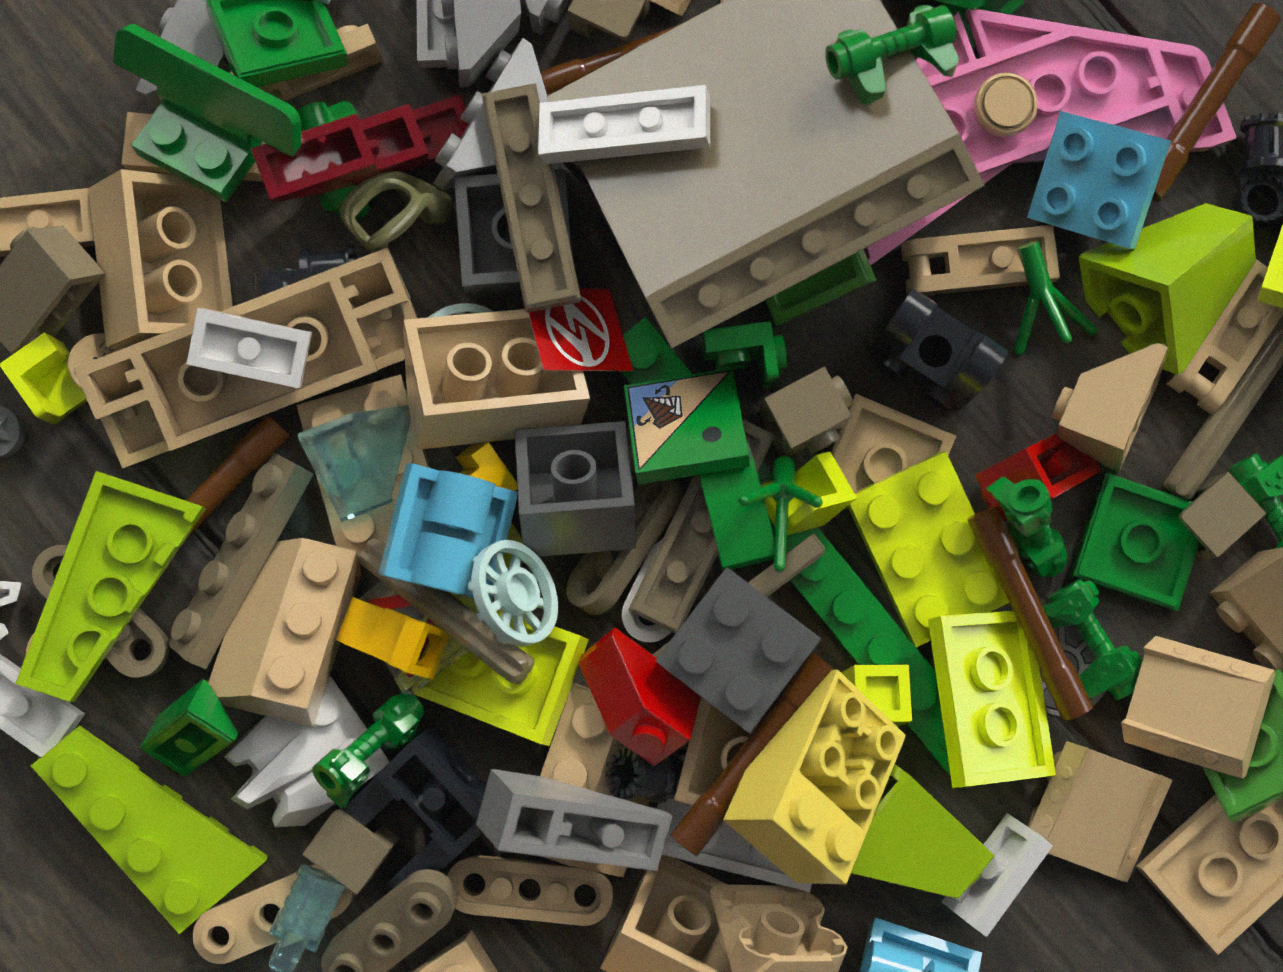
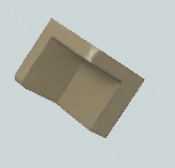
[568,0,650,41]
[1179,472,1266,560]
[302,809,400,894]

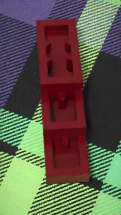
[251,94,468,203]

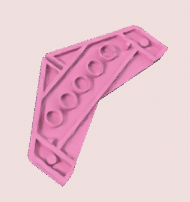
[863,9,1236,266]

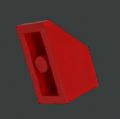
[975,432,1102,521]
[579,627,701,766]

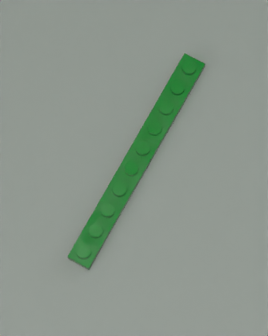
[618,317,951,776]

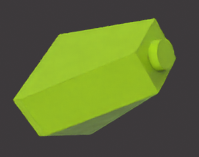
[1079,203,1256,375]
[851,764,995,899]

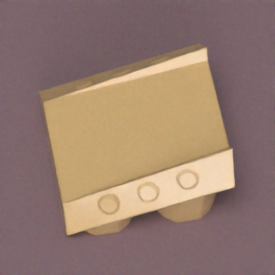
[1121,636,1275,779]
[1028,741,1173,882]
[710,884,847,972]

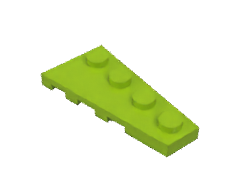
[15,471,206,702]
[31,726,268,934]

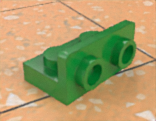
[699,321,787,391]

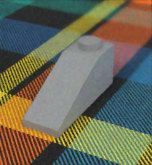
[476,769,672,871]

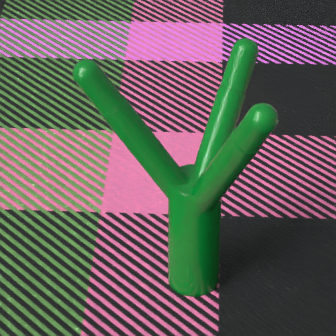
[1014,241,1098,355]
[738,456,823,572]

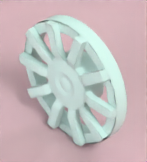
[468,540,558,647]

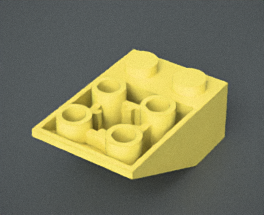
[723,670,906,884]

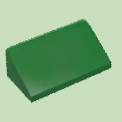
[140,679,238,776]

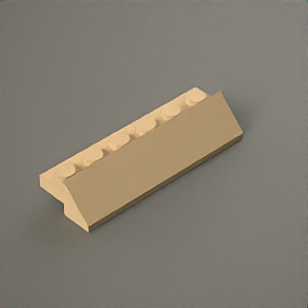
[73,247,418,468]

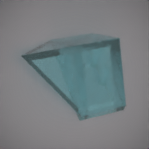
[298,405,411,522]

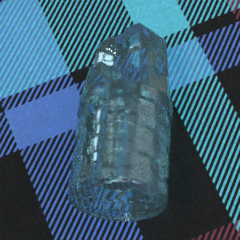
[269,865,347,972]

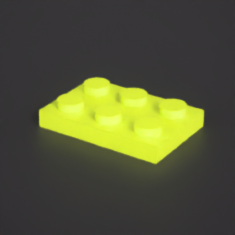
[847,451,1009,647]
[400,593,589,746]
[928,611,1056,788]

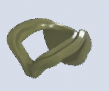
[340,171,454,253]

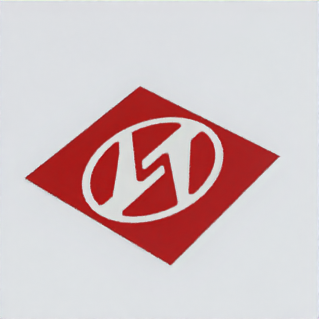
[528,288,633,371]

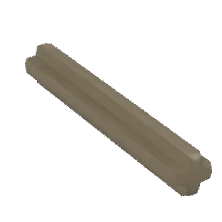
[1164,315,1283,500]
[358,539,534,684]

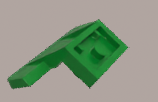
[113,24,301,203]

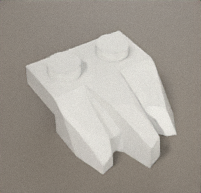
[224,676,389,827]

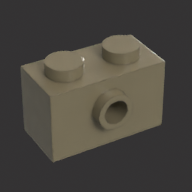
[0,225,105,354]
[757,366,853,457]

